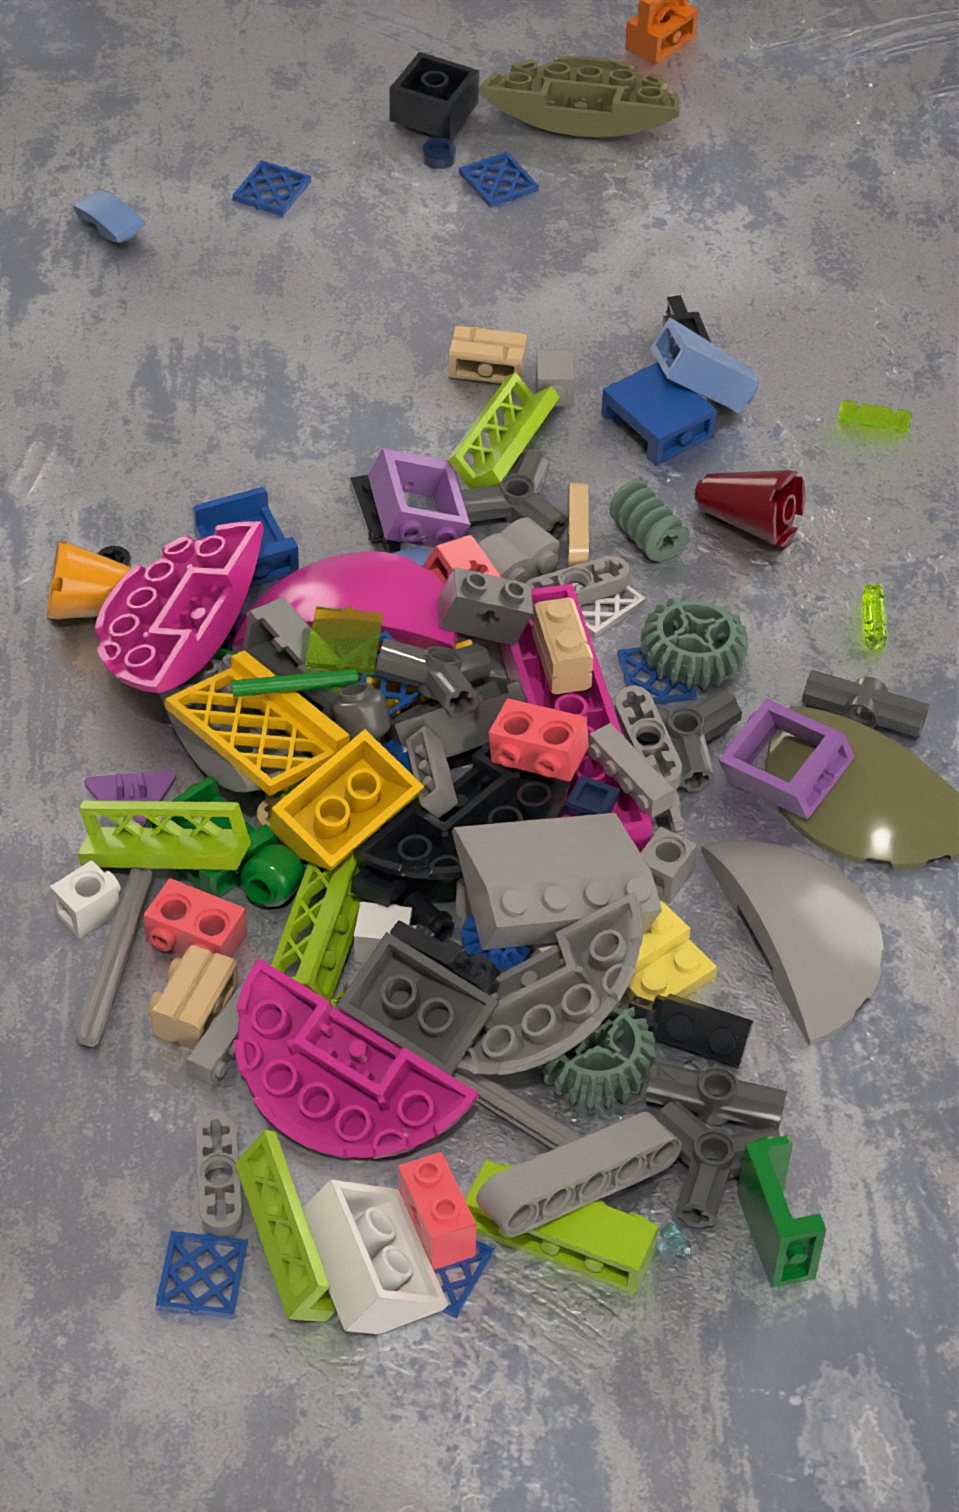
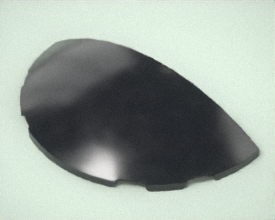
[353,741,570,880]

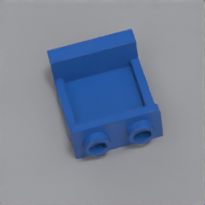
[601,362,717,467]
[193,487,299,589]

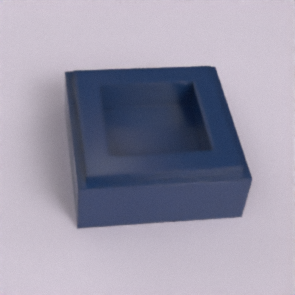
[564,775,620,817]

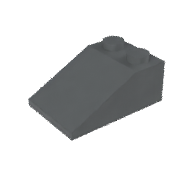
[336,932,499,1076]

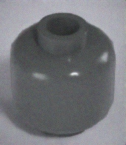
[332,683,391,742]

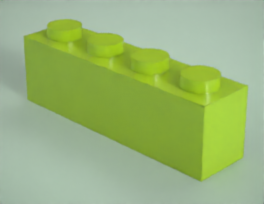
[465,1159,659,1295]

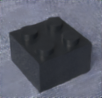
[389,52,480,140]

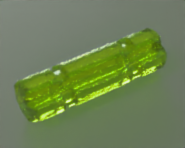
[838,400,912,432]
[862,583,888,650]

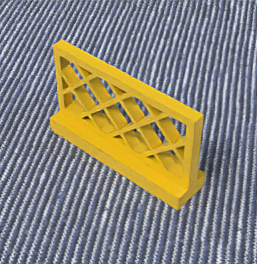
[165,650,350,796]

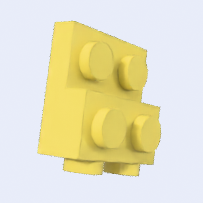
[624,901,718,1001]

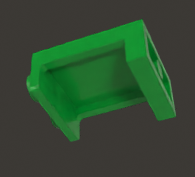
[146,776,277,898]
[737,1135,827,1288]

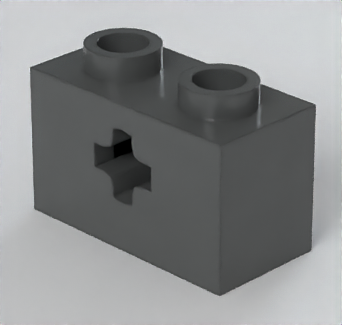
[437,567,533,646]

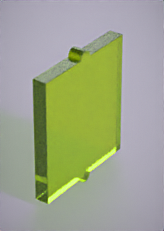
[306,606,383,674]

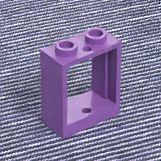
[368,448,470,548]
[719,699,855,820]

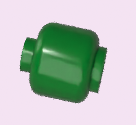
[241,844,304,907]

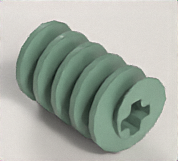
[609,479,689,562]

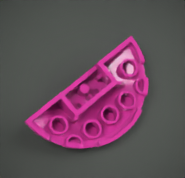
[95,521,264,693]
[229,551,457,651]
[234,958,480,1159]

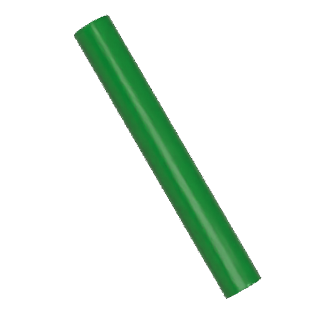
[231,669,358,697]

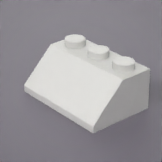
[302,1179,448,1335]

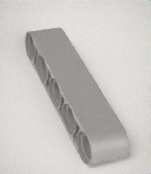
[476,1112,682,1236]

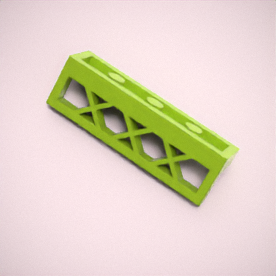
[447,372,560,489]
[77,800,251,870]
[271,844,367,1003]
[235,1130,336,1322]

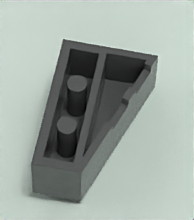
[242,597,359,723]
[384,676,526,758]

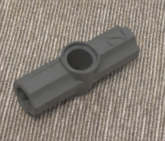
[802,670,929,737]
[645,1061,787,1131]

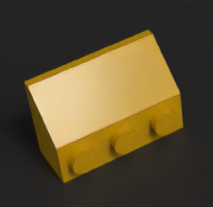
[270,729,424,871]

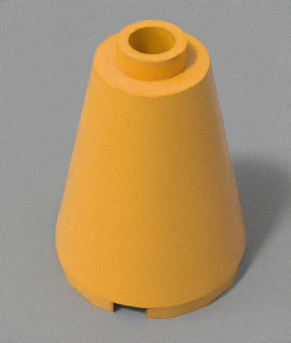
[47,541,132,620]

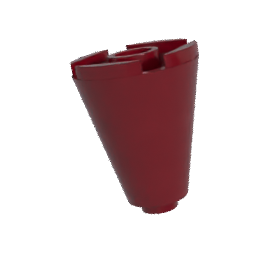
[694,470,806,547]

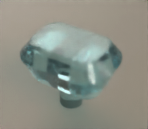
[657,1221,692,1256]

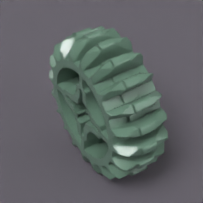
[640,595,749,691]
[537,1001,656,1110]

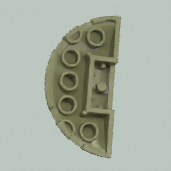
[479,56,680,137]
[765,706,959,869]

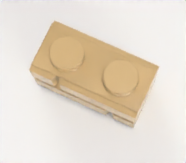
[449,325,528,384]
[532,597,594,695]
[147,945,238,1050]

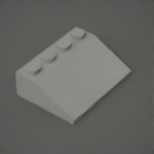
[452,813,662,950]

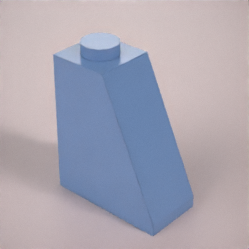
[650,318,760,413]

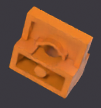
[625,0,698,65]

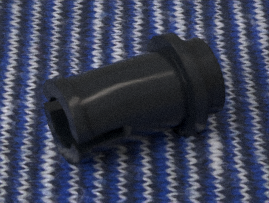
[402,891,455,942]

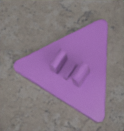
[84,770,176,828]

